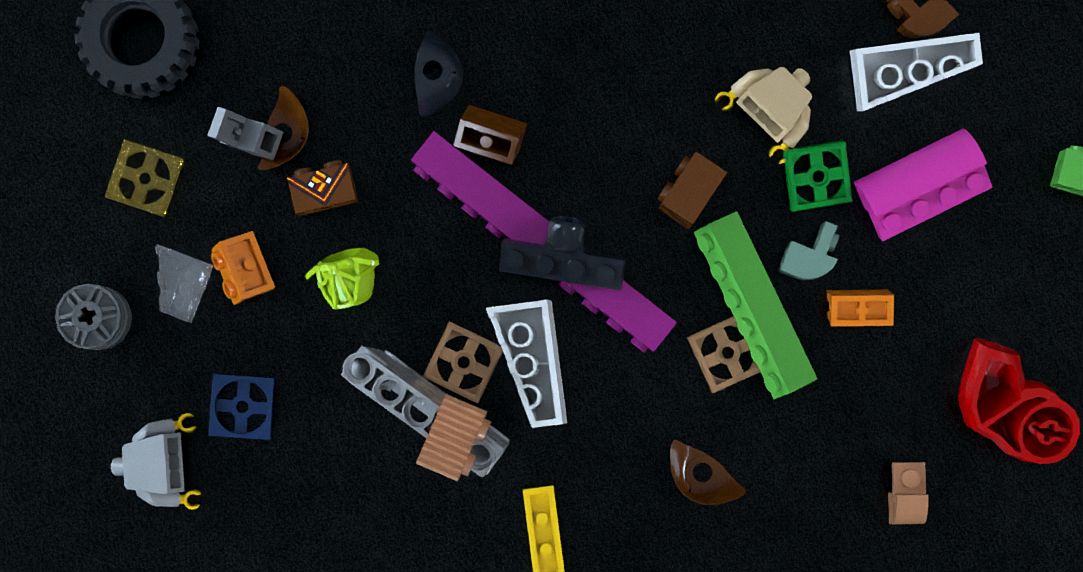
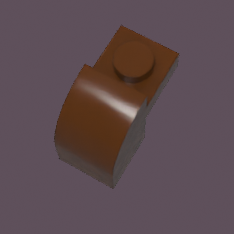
[886,0,959,40]

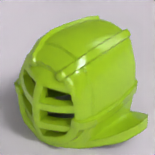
[305,248,379,310]

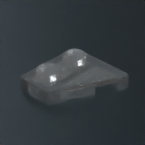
[155,244,214,323]

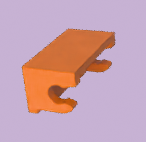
[827,289,894,326]

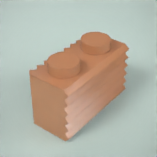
[416,394,491,481]

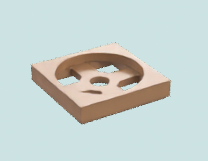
[687,316,760,393]
[423,321,503,403]

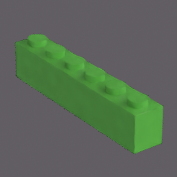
[694,211,817,399]

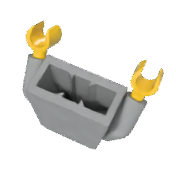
[111,413,201,510]

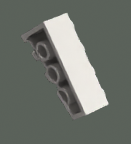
[850,33,983,111]
[486,300,567,428]

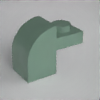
[777,221,839,280]

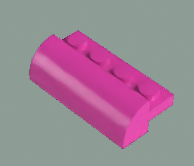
[854,129,993,241]

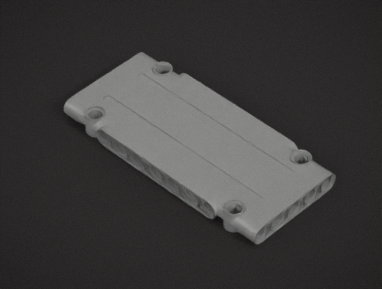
[341,345,510,477]

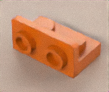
[211,231,275,305]

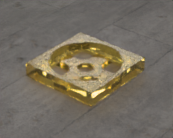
[105,139,184,217]

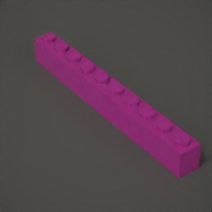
[411,131,677,353]

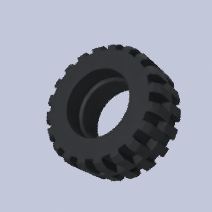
[75,0,200,99]

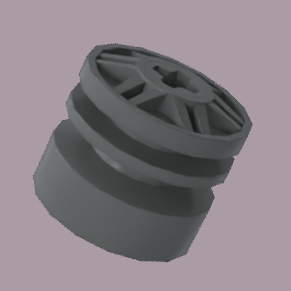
[55,284,132,350]

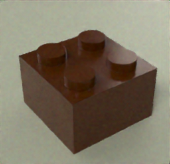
[657,152,727,229]

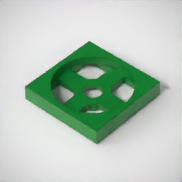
[783,140,853,212]

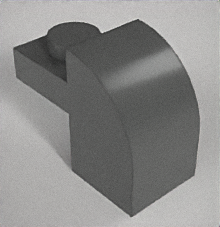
[207,107,284,161]

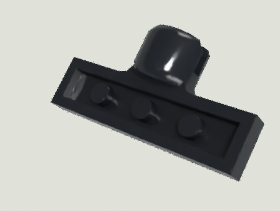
[499,216,626,291]

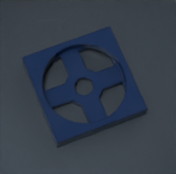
[208,374,276,440]

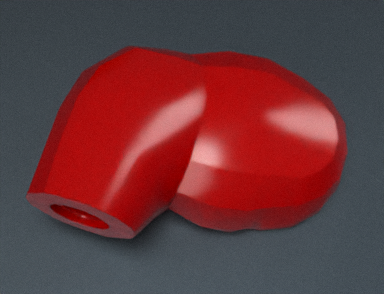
[958,338,1080,464]

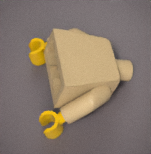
[715,67,812,164]

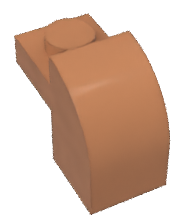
[888,462,928,524]

